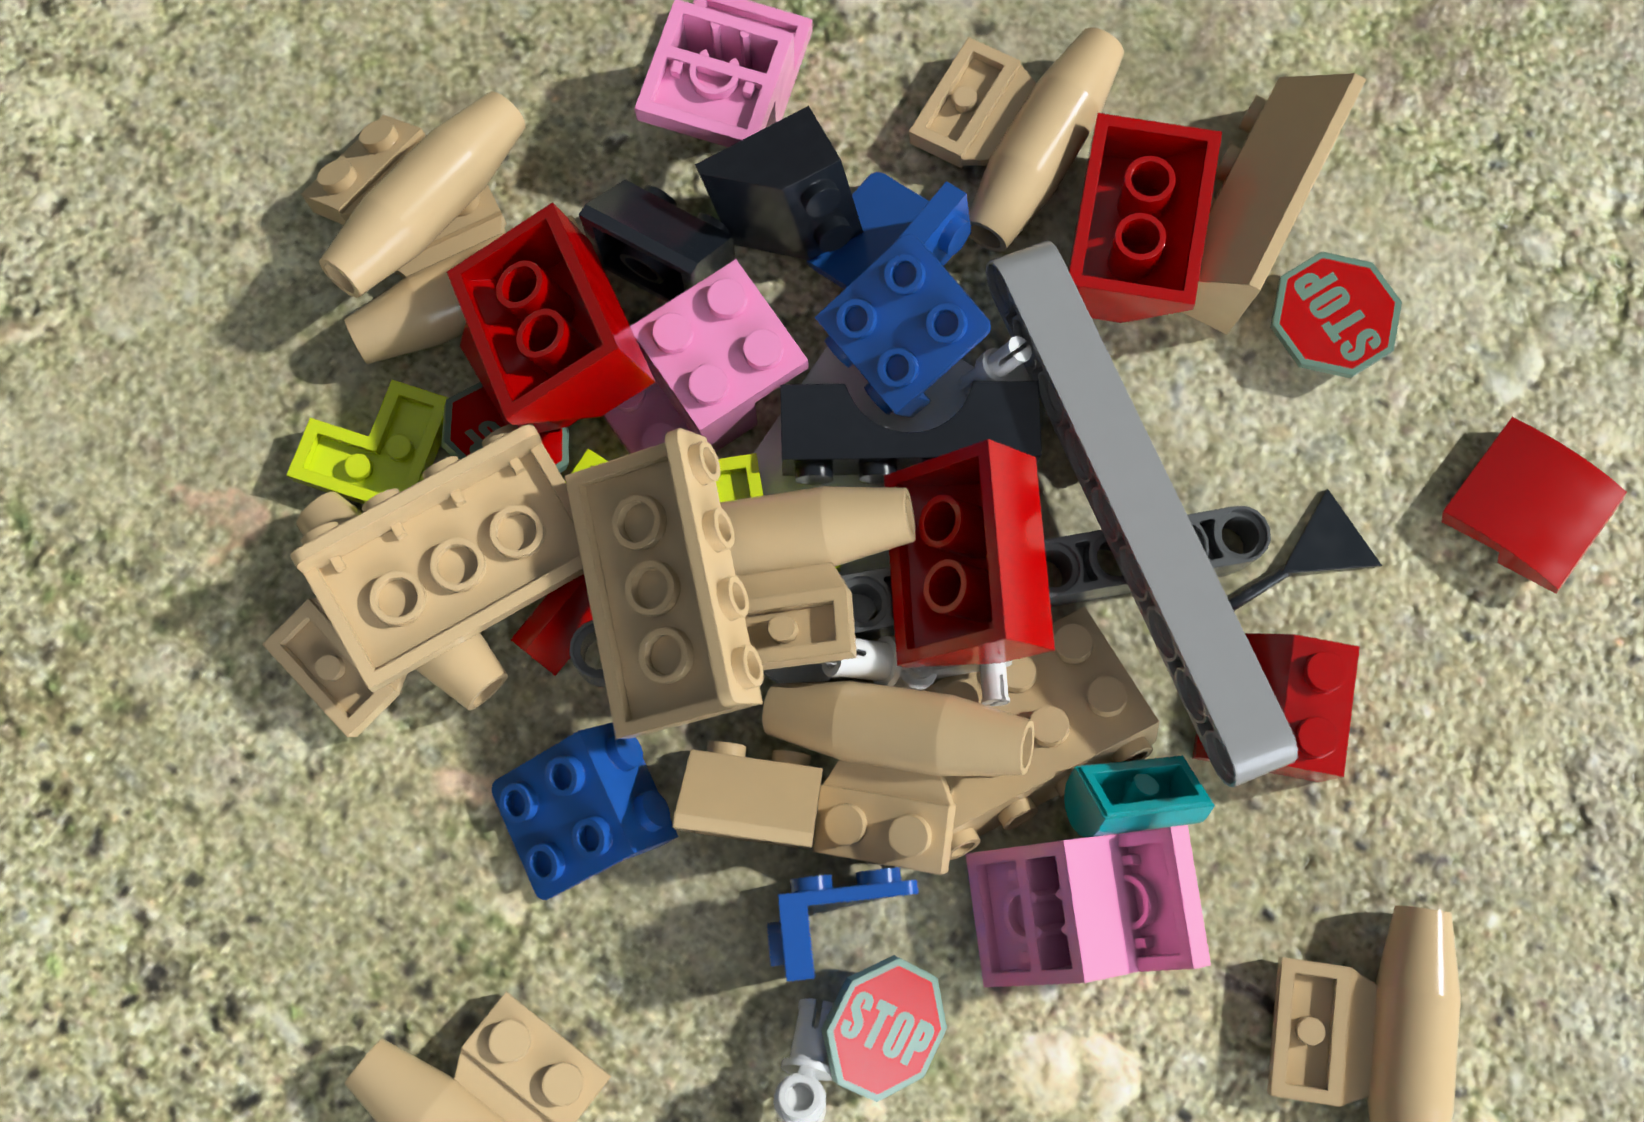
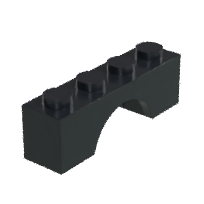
[780,381,1042,485]

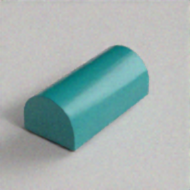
[1064,755,1215,838]

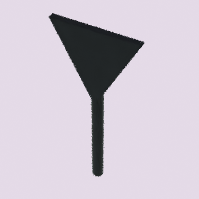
[1229,488,1382,611]

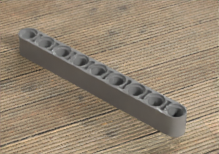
[986,240,1298,787]

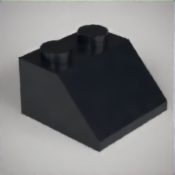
[695,106,863,260]
[579,179,736,302]

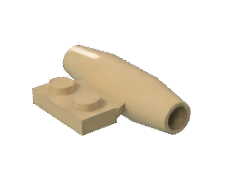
[909,28,1124,252]
[301,91,526,298]
[344,185,581,364]
[720,486,915,670]
[262,492,508,737]
[762,681,1034,875]
[1267,905,1461,1122]
[344,992,611,1122]

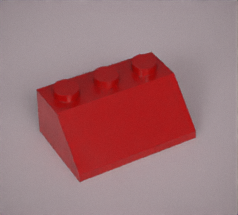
[1068,113,1222,323]
[447,202,655,425]
[884,439,1055,668]

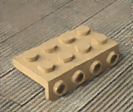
[290,424,584,692]
[565,428,763,739]
[921,606,1159,860]

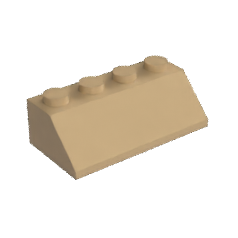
[1182,73,1366,335]

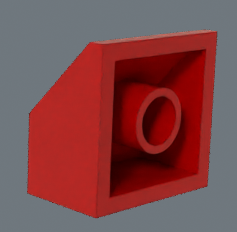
[1192,633,1360,782]

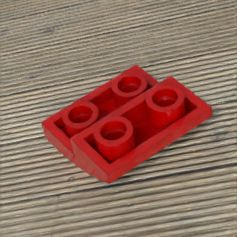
[1441,417,1627,594]

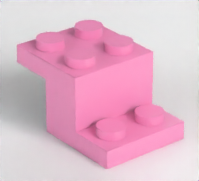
[634,0,813,147]
[603,259,808,454]
[965,825,1211,988]

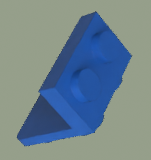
[806,172,971,289]
[814,234,991,417]
[492,722,679,900]
[767,867,919,982]

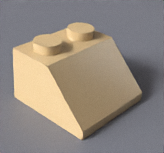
[673,741,823,850]

